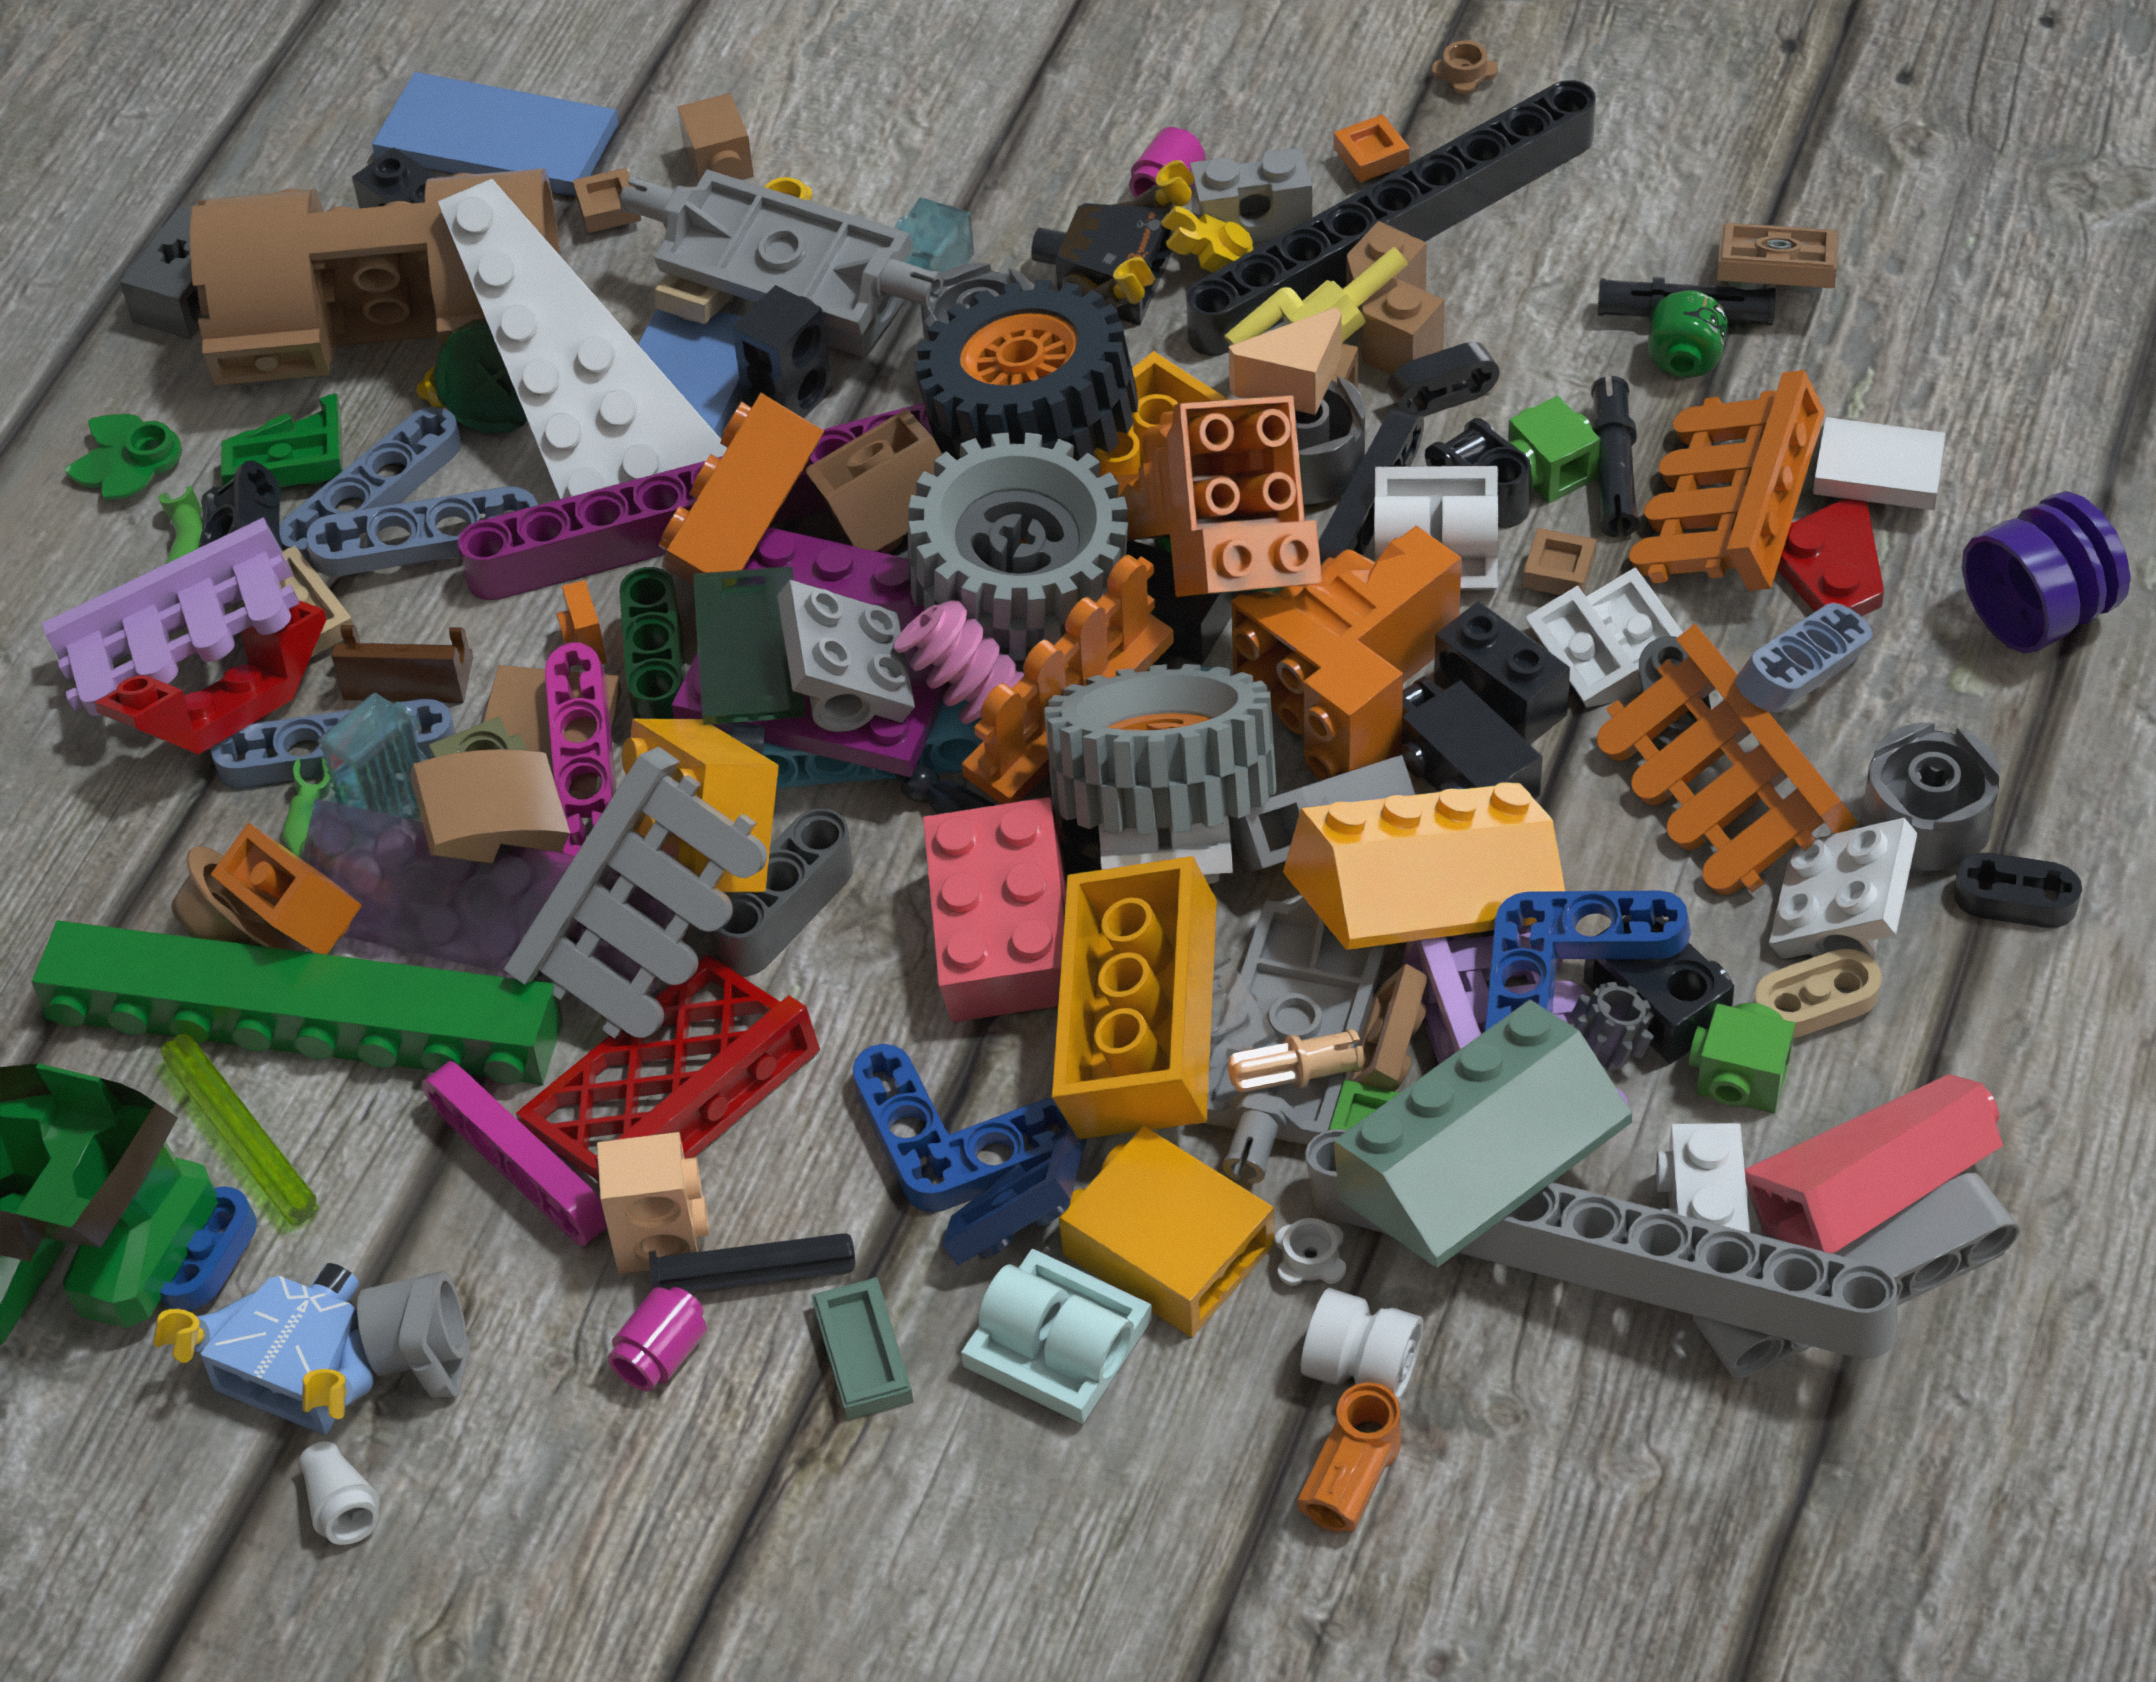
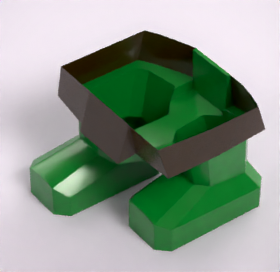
[0,1063,218,1346]

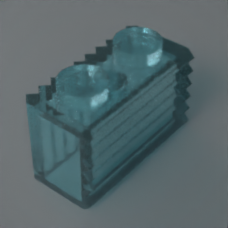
[317,693,428,842]

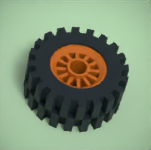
[915,280,1139,461]

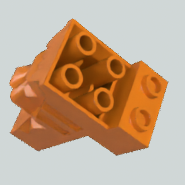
[1114,395,1322,597]
[1231,526,1462,781]

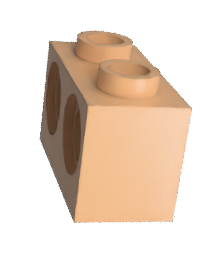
[597,1132,710,1274]

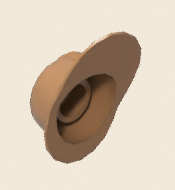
[171,846,307,952]

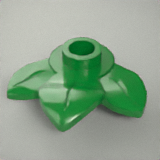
[64,414,182,500]

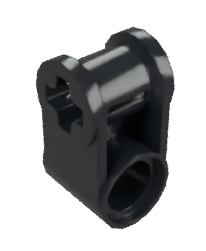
[1424,418,1531,527]
[200,461,282,548]

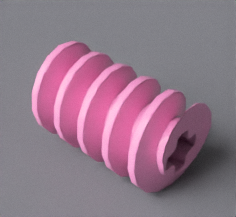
[893,600,1024,738]

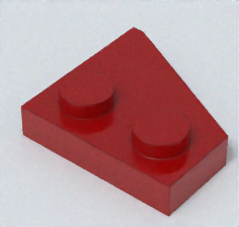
[1777,499,1884,617]

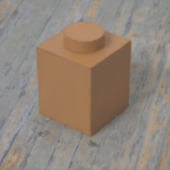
[677,93,754,183]

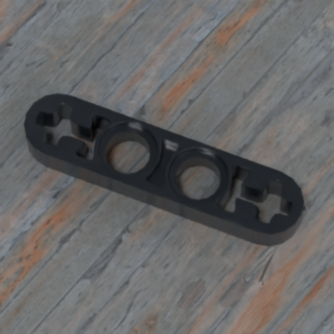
[1318,407,1424,565]

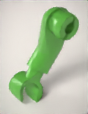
[158,486,203,564]
[282,758,338,876]

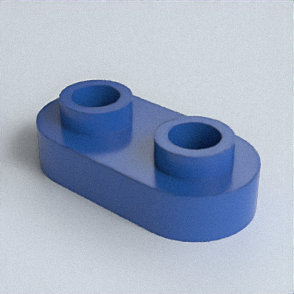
[160,1186,257,1311]

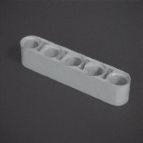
[1693,1173,2020,1378]

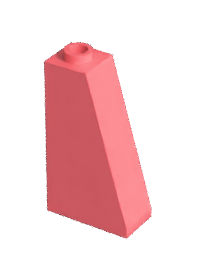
[1744,1074,2003,1254]

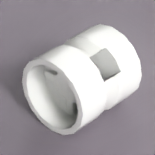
[1301,1288,1423,1402]

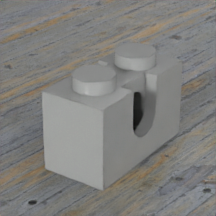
[1190,147,1312,244]

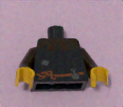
[1031,160,1195,325]

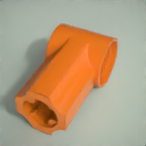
[1297,1382,1402,1534]

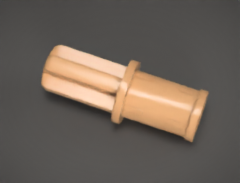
[1228,1029,1364,1093]

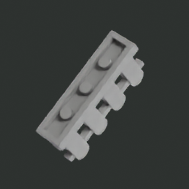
[503,747,767,1038]

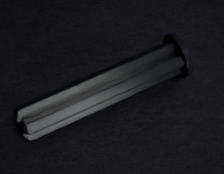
[649,1233,856,1294]

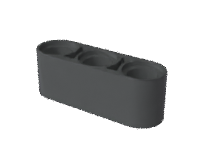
[711,809,853,976]

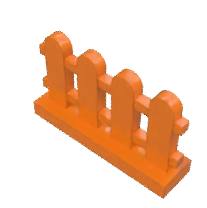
[1629,370,1825,591]
[962,555,1174,804]
[1597,623,1858,895]

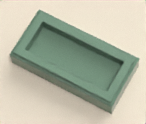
[811,1277,914,1421]

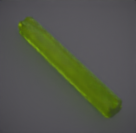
[161,1034,320,1226]

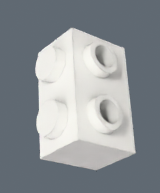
[1656,1123,1750,1233]

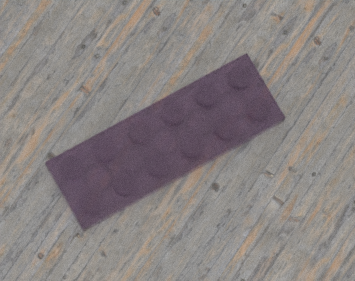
[302,799,674,998]

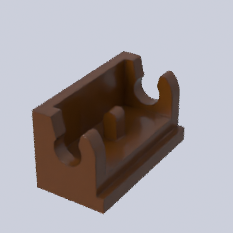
[331,625,473,703]

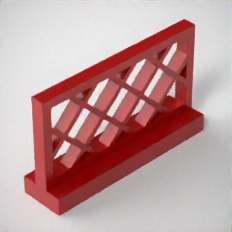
[515,955,820,1182]

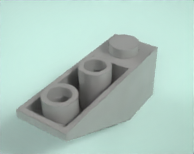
[1228,755,1415,874]

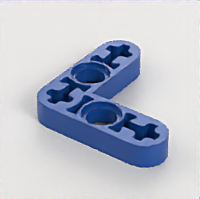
[1485,890,1691,1031]
[852,1044,1087,1212]

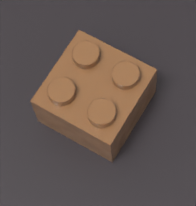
[804,408,942,554]

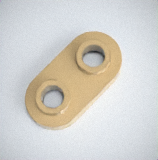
[1754,949,1882,1038]

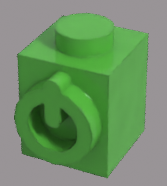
[1508,395,1600,504]
[1689,1002,1796,1113]

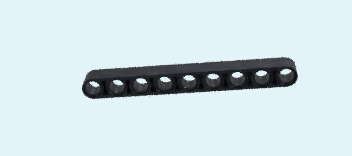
[1186,80,1596,356]

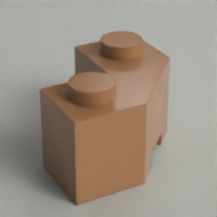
[1346,221,1445,375]

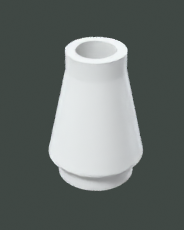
[299,1441,380,1545]

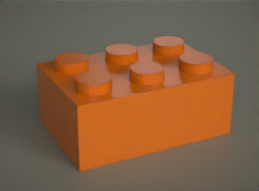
[658,393,824,602]

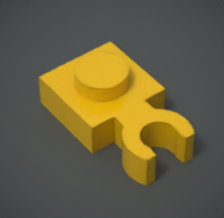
[1161,206,1253,272]

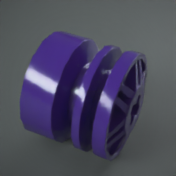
[1961,491,2131,654]

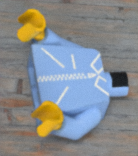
[153,1263,373,1436]

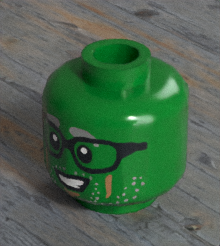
[1647,290,1728,378]

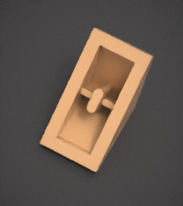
[1229,307,1342,415]

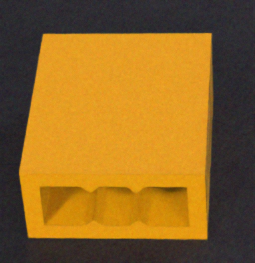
[1059,1126,1275,1338]

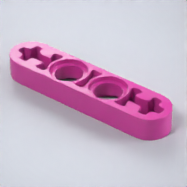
[545,643,616,857]
[421,1061,607,1246]

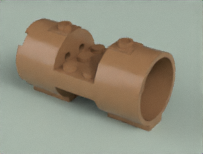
[190,168,561,386]

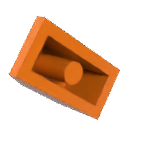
[210,822,362,954]

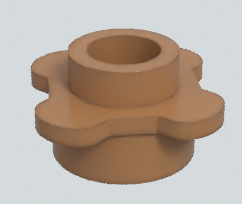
[1432,40,1498,94]

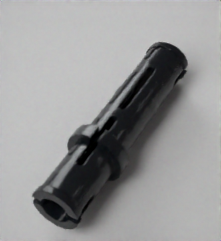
[1597,277,1776,326]
[1590,376,1639,537]

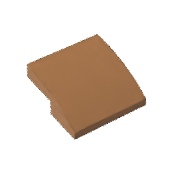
[484,665,622,799]
[409,749,570,863]

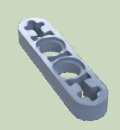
[280,407,461,568]
[307,487,538,576]
[1735,603,1873,713]
[211,699,456,788]

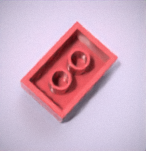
[923,797,1067,1023]

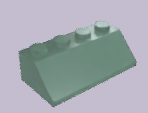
[1333,1000,1632,1268]

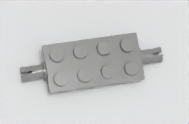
[620,169,944,336]
[1205,898,1390,1183]

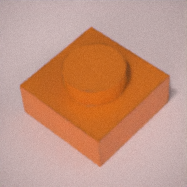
[1334,114,1410,183]
[556,580,607,664]

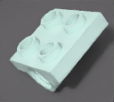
[961,1249,1152,1424]

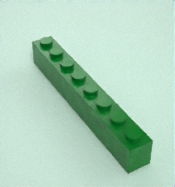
[31,920,563,1085]

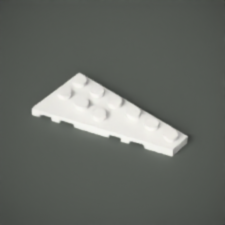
[438,179,727,499]

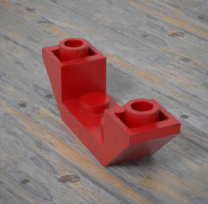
[94,600,327,754]

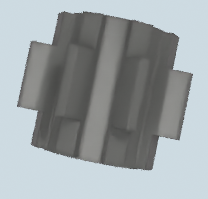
[1570,982,1654,1071]

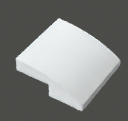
[1813,417,1946,510]
[1525,567,1683,707]

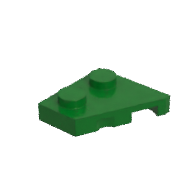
[221,393,343,487]

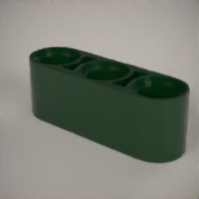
[619,567,686,719]

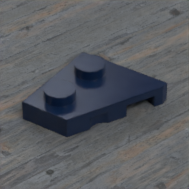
[942,1126,1083,1266]

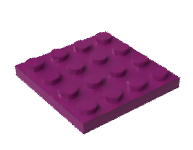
[672,527,951,777]

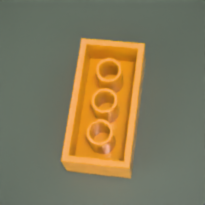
[1052,856,1217,1139]

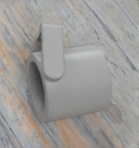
[357,1271,471,1397]

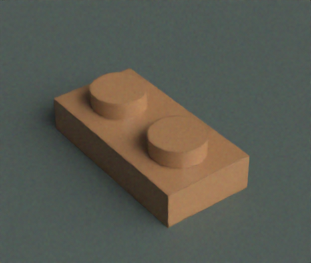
[1348,964,1428,1091]

